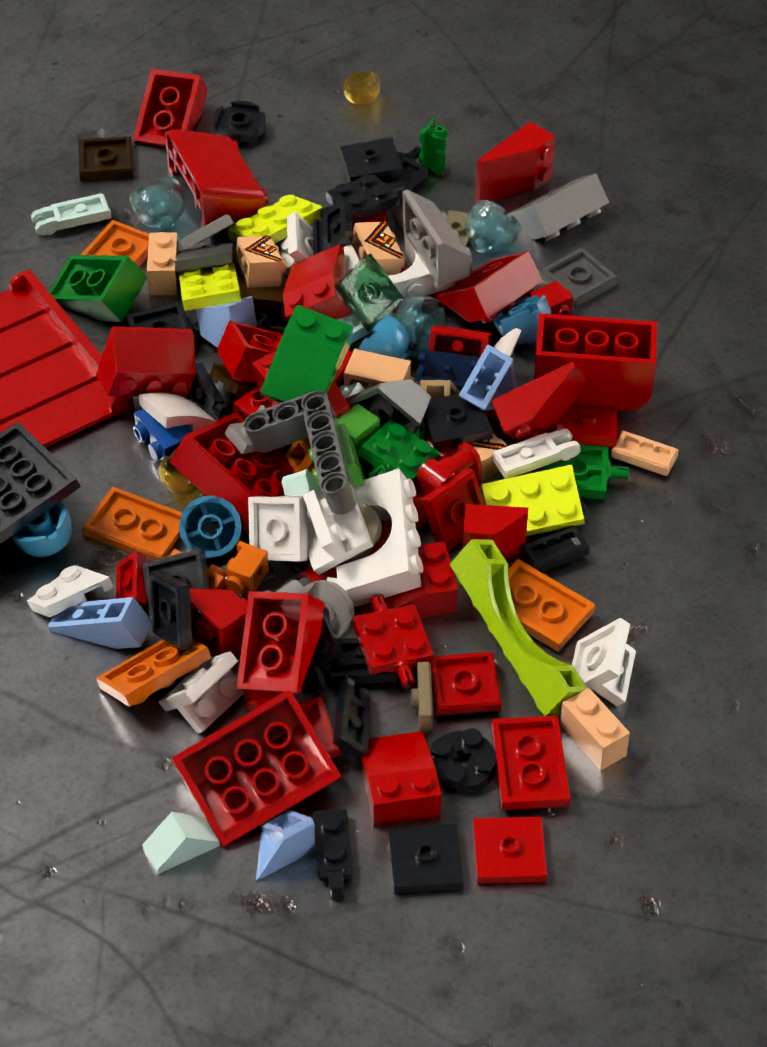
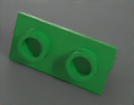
[419,118,448,174]

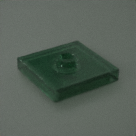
[334,253,404,333]

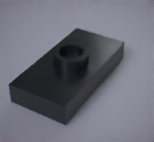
[519,526,590,572]

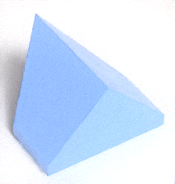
[196,296,257,348]
[458,344,518,411]
[256,810,315,882]

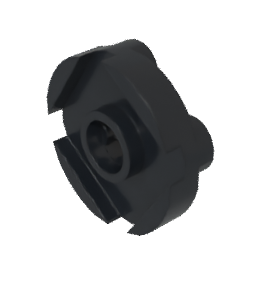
[213,101,266,145]
[430,728,496,794]

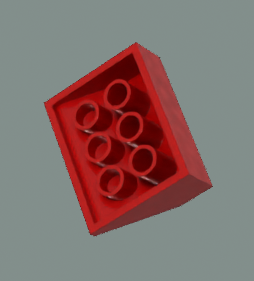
[169,412,295,536]
[172,689,342,847]

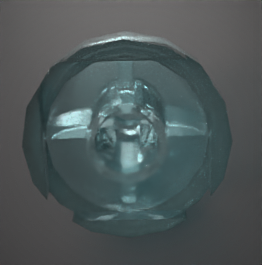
[129,177,186,229]
[465,200,521,253]
[393,296,446,353]

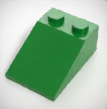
[49,255,148,322]
[260,305,353,403]

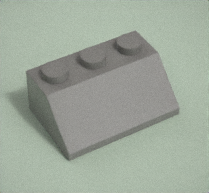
[507,173,609,241]
[402,190,473,287]

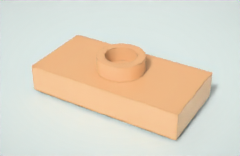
[611,431,679,476]

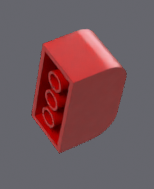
[534,313,657,411]

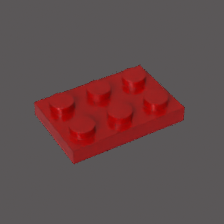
[491,715,570,810]

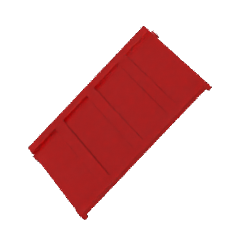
[0,269,134,448]

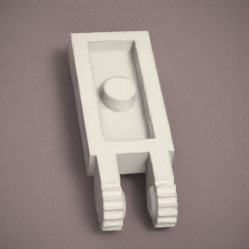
[492,428,581,479]

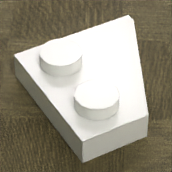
[27,565,114,617]

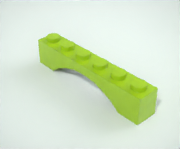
[450,539,587,716]

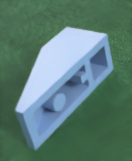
[47,597,152,649]

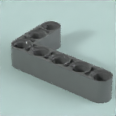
[243,391,357,515]

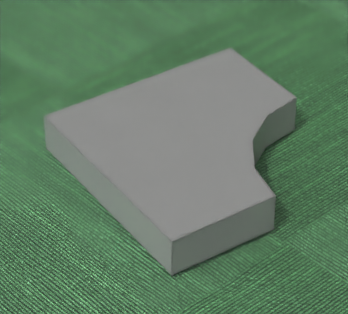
[179,214,235,250]

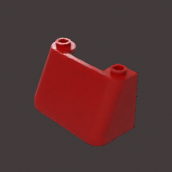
[165,129,269,227]

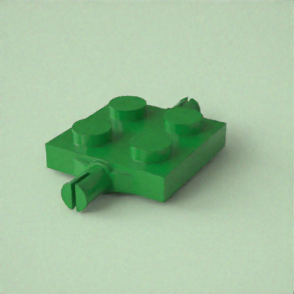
[358,419,440,483]
[529,444,629,499]

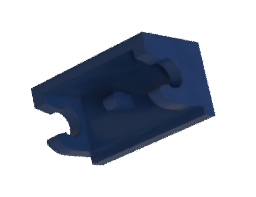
[415,349,480,387]

